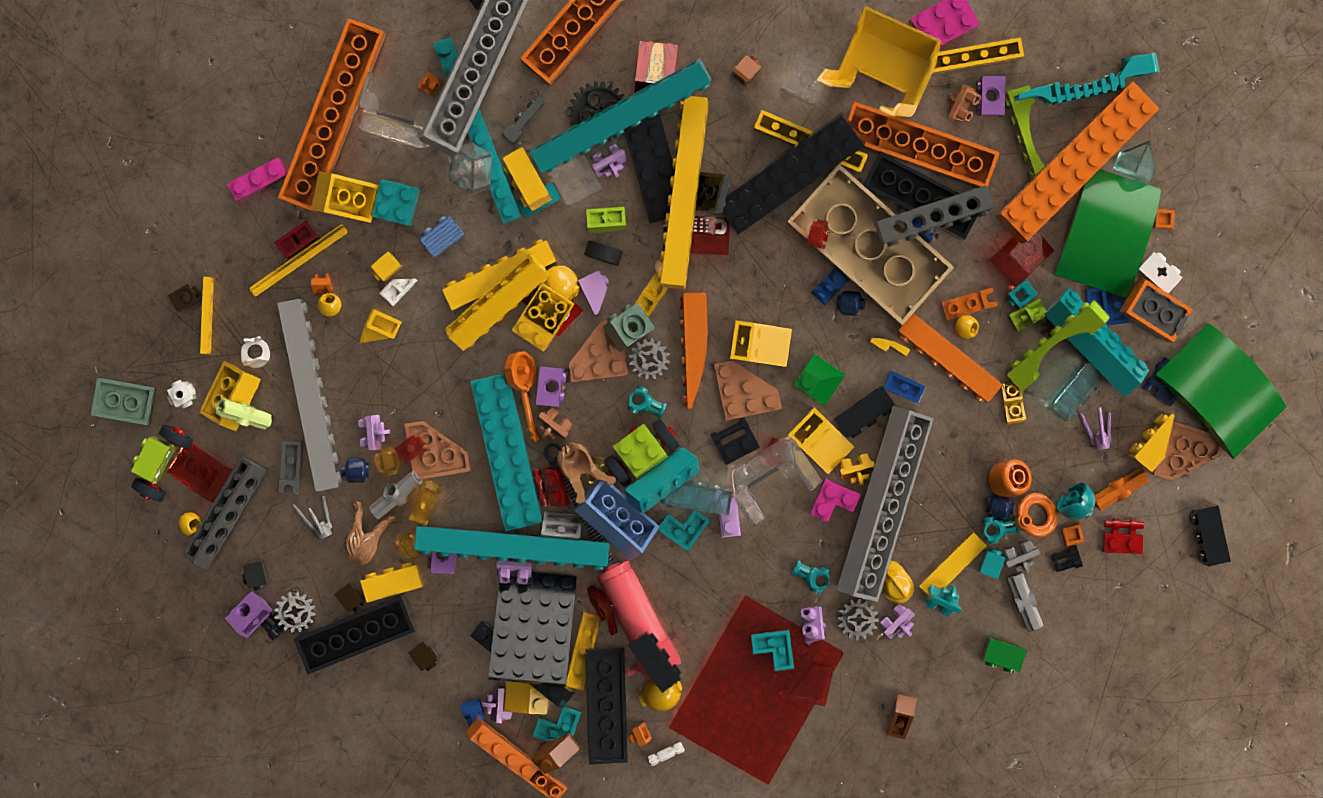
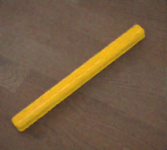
[249,224,348,296]

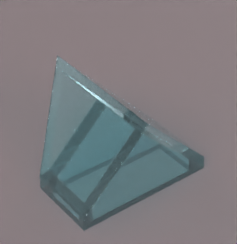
[1113,141,1156,185]

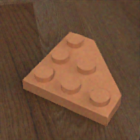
[569,320,628,382]
[714,361,782,421]
[404,421,471,480]
[1152,421,1223,481]

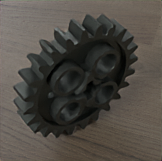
[567,81,624,142]

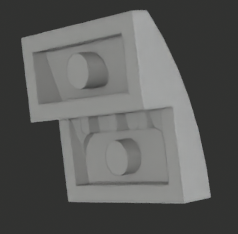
[541,511,582,540]

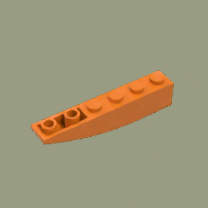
[679,293,708,409]
[466,717,568,798]

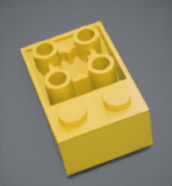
[512,283,574,352]
[730,320,792,367]
[787,407,854,474]
[1128,413,1174,472]

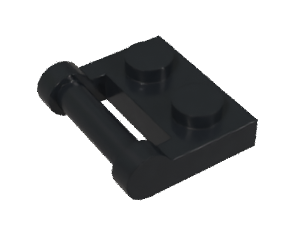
[710,417,760,465]

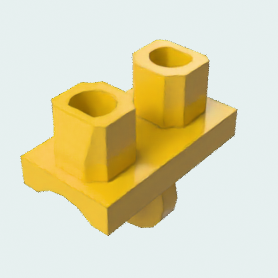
[840,453,875,487]

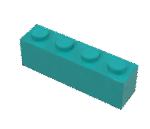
[625,447,700,514]

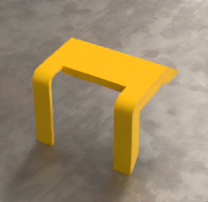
[817,6,941,117]

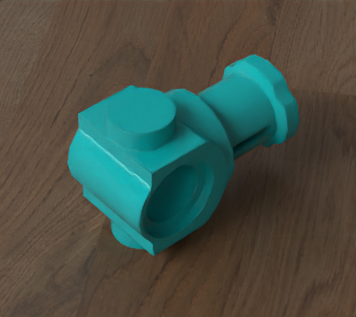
[627,385,667,419]
[981,516,1021,545]
[791,560,831,595]

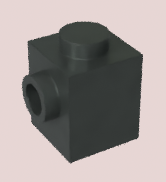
[242,561,269,591]

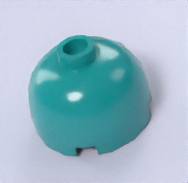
[1056,482,1096,520]

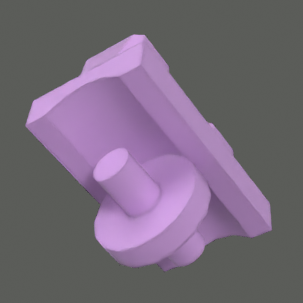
[591,144,628,178]
[358,415,390,450]
[497,558,532,584]
[880,604,915,639]
[801,606,826,644]
[481,686,512,723]

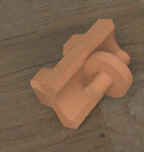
[948,85,981,121]
[538,406,572,440]

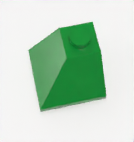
[793,353,846,406]

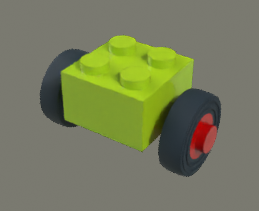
[604,419,679,487]
[131,425,193,502]

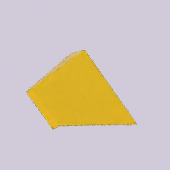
[359,309,402,344]

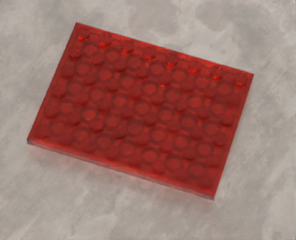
[669,595,845,785]

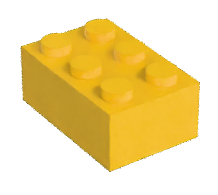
[311,172,379,223]

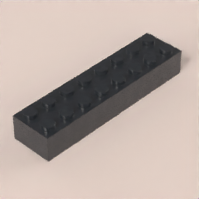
[723,111,865,235]

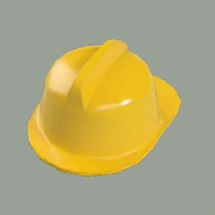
[881,561,914,603]

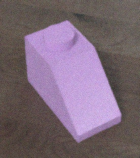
[578,270,609,315]

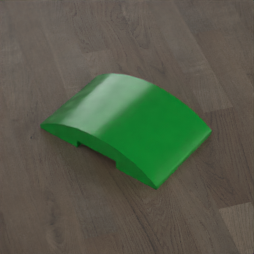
[1054,169,1161,298]
[1155,323,1286,459]

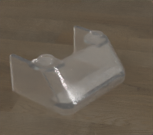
[357,72,440,149]
[732,436,822,527]

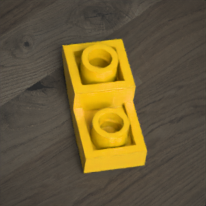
[1001,382,1026,425]

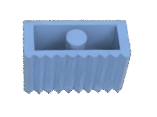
[420,216,465,258]

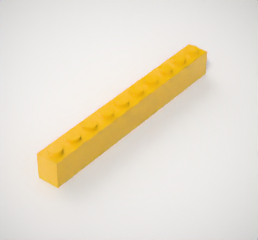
[658,96,709,290]

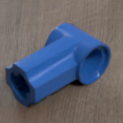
[460,698,485,727]

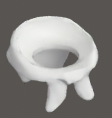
[241,336,270,368]

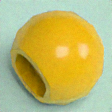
[317,293,341,317]
[955,315,979,339]
[177,512,202,536]

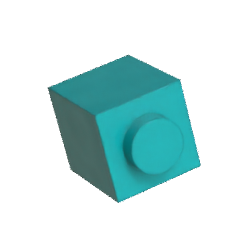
[978,548,1006,579]

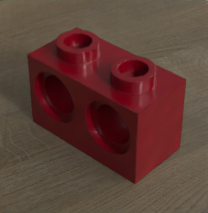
[274,220,320,259]

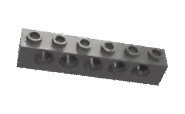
[874,185,994,247]
[182,456,266,569]

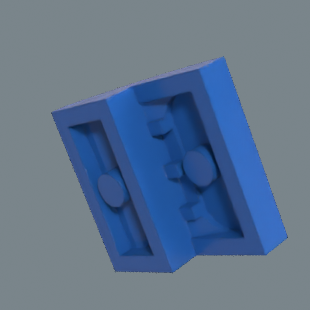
[1086,288,1130,325]

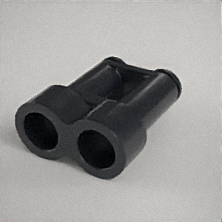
[1051,545,1083,572]
[261,611,285,641]

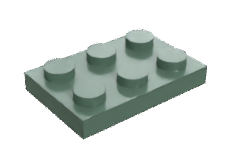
[91,377,155,425]

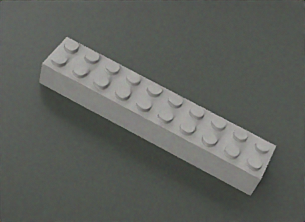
[418,0,528,157]
[837,406,934,602]

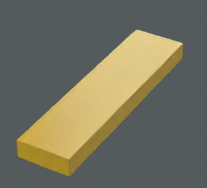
[200,277,214,354]
[919,532,987,595]
[566,611,602,691]

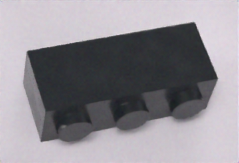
[834,386,895,439]
[1191,504,1231,567]
[628,631,682,693]

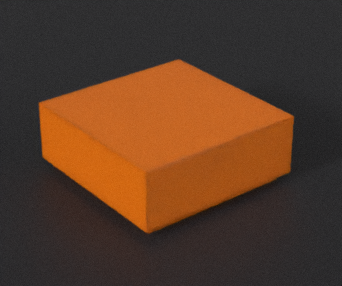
[1153,209,1175,229]
[1061,523,1085,547]

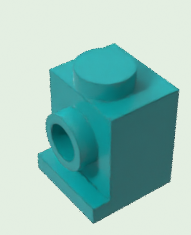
[1006,279,1038,309]

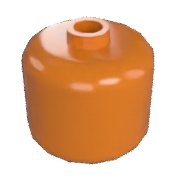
[988,459,1032,497]

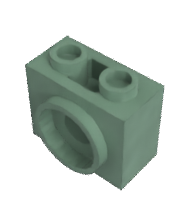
[603,303,655,352]

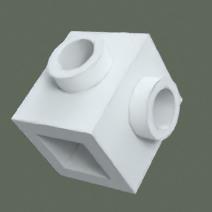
[167,380,197,409]

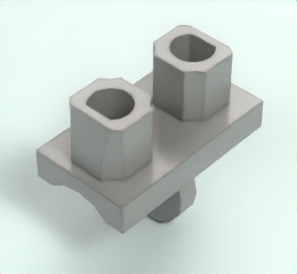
[1003,540,1040,574]

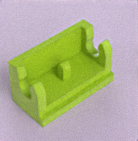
[586,207,626,234]

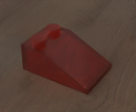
[986,231,1055,289]
[167,443,233,502]

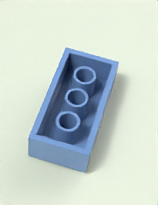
[574,480,660,560]

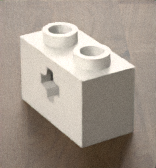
[1138,252,1183,293]

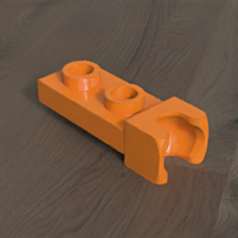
[942,287,998,320]

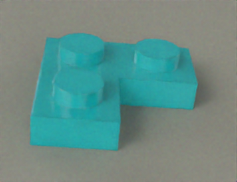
[658,509,710,551]
[751,630,794,671]
[533,706,581,742]

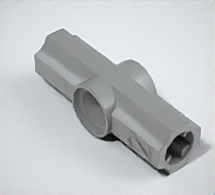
[369,471,423,519]
[1007,572,1044,632]

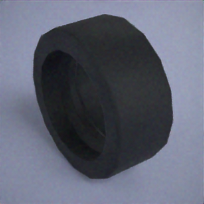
[584,240,623,266]

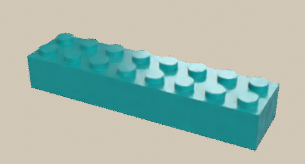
[470,373,543,531]

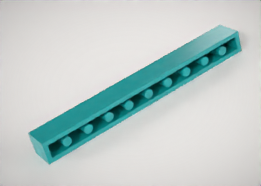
[433,37,522,225]
[530,58,711,173]
[414,526,610,570]

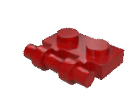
[533,467,569,507]
[1103,518,1144,554]

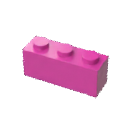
[227,157,288,202]

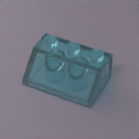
[1047,362,1103,421]
[660,480,733,515]

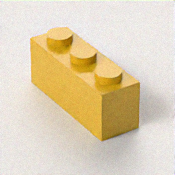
[503,147,552,211]
[361,562,424,603]

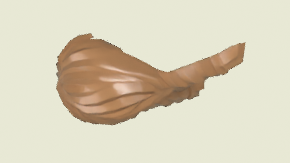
[557,443,616,504]
[343,501,396,565]

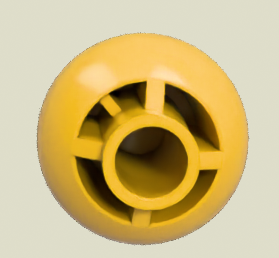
[544,265,580,300]
[639,678,682,712]

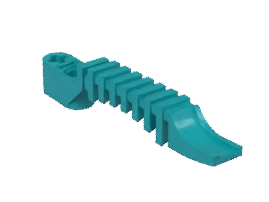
[1014,53,1160,105]

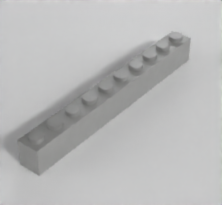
[277,299,343,492]

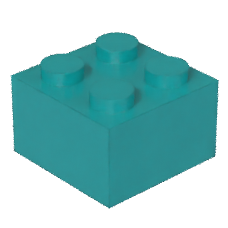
[372,179,421,227]

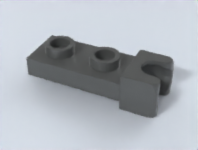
[502,96,545,145]
[279,440,302,495]

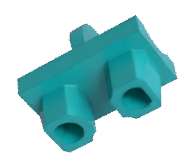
[925,585,962,617]

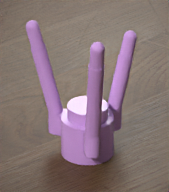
[1079,407,1112,450]

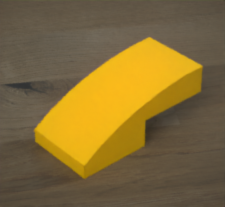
[633,273,668,317]
[869,338,910,356]

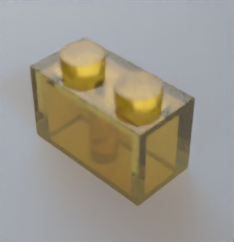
[408,478,443,526]

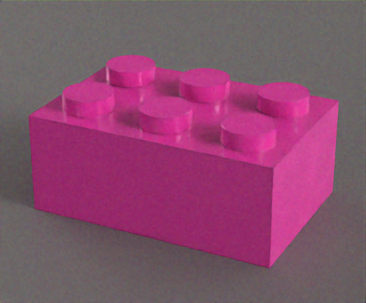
[909,0,980,47]

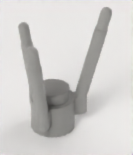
[292,495,333,540]

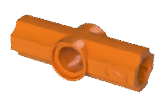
[1095,467,1149,511]

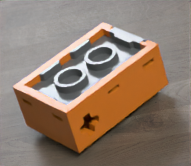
[1119,279,1193,343]

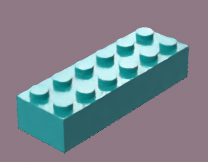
[1044,288,1149,397]

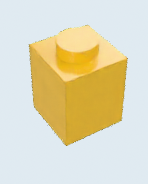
[371,252,402,281]

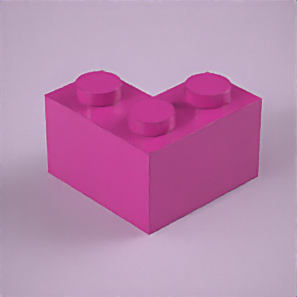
[809,478,861,522]

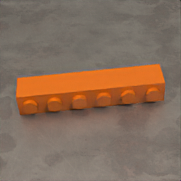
[897,313,1003,403]

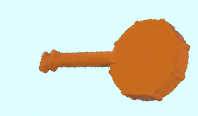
[504,351,541,442]

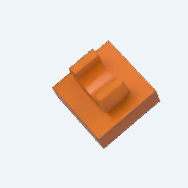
[417,71,444,98]
[311,273,333,295]
[627,722,652,746]

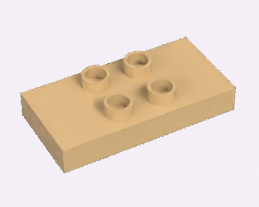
[786,164,954,325]

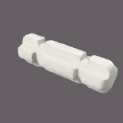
[648,742,684,766]

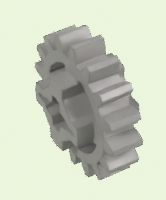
[629,338,670,380]
[274,592,316,634]
[837,598,879,640]

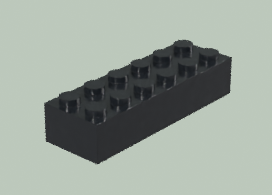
[862,152,978,241]
[294,594,417,675]

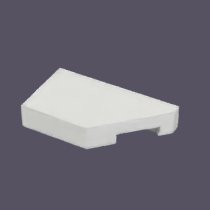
[379,279,418,307]

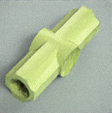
[215,398,272,430]

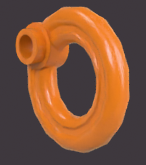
[1015,493,1058,538]

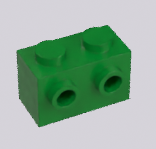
[981,637,1027,674]

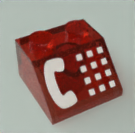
[690,216,730,256]

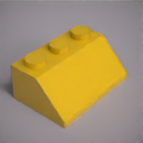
[199,361,261,431]
[503,681,548,714]

